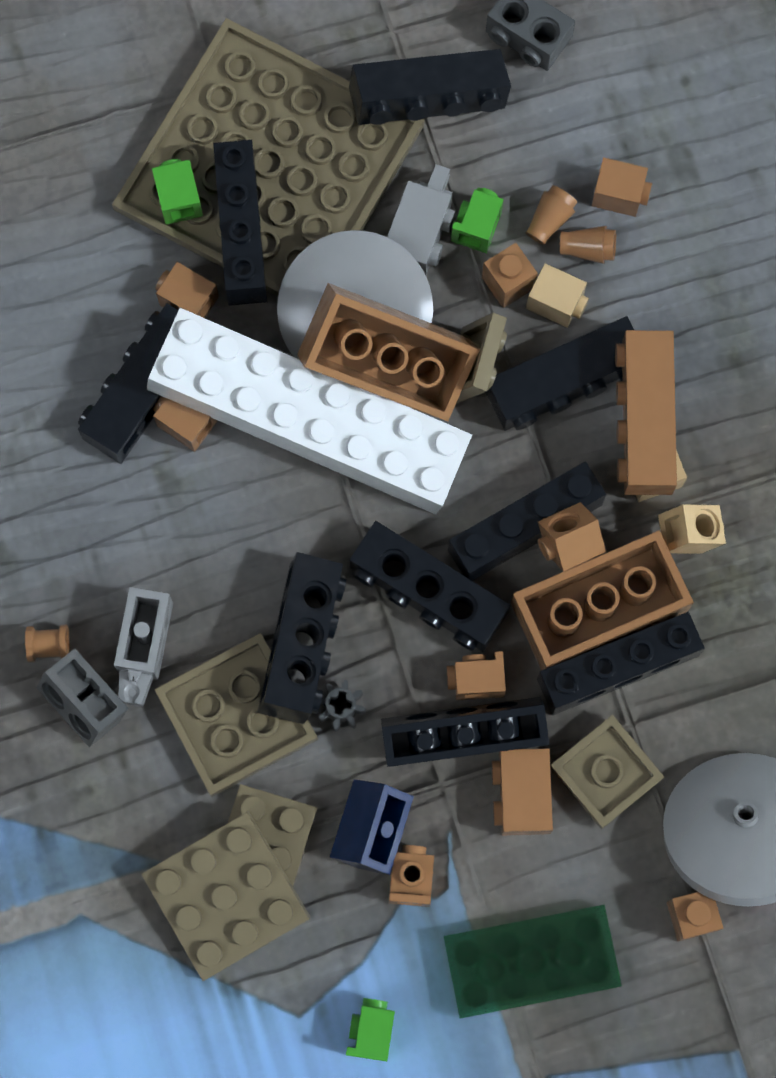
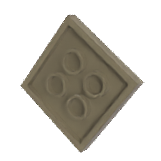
[154,633,318,797]
[141,811,311,981]

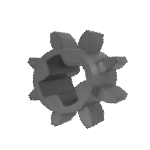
[319,680,366,732]

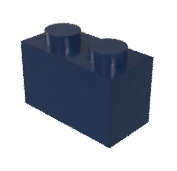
[330,779,414,875]

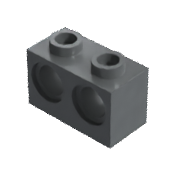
[486,0,575,71]
[36,648,129,747]

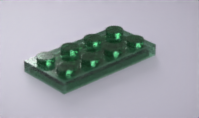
[443,904,622,1019]

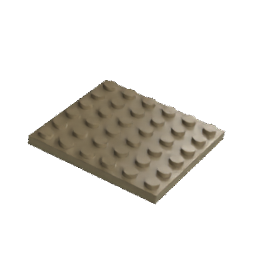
[112,18,424,296]

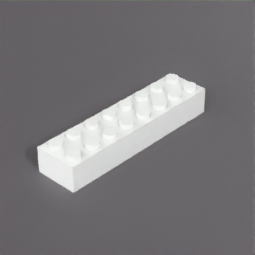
[147,308,472,515]

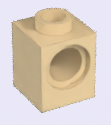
[658,504,726,554]

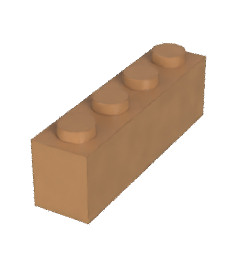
[615,330,677,495]

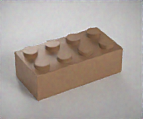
[297,283,480,421]
[511,530,694,671]

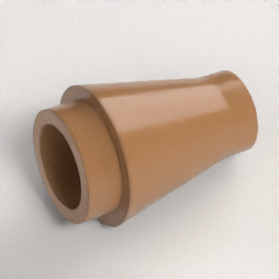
[525,185,577,245]
[560,226,616,264]

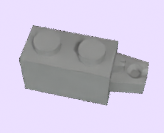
[387,164,456,275]
[114,587,173,706]

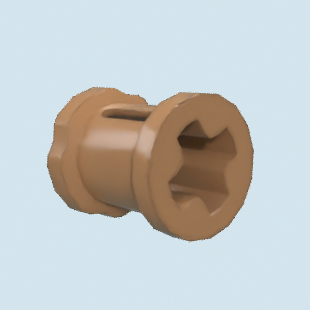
[25,624,70,662]

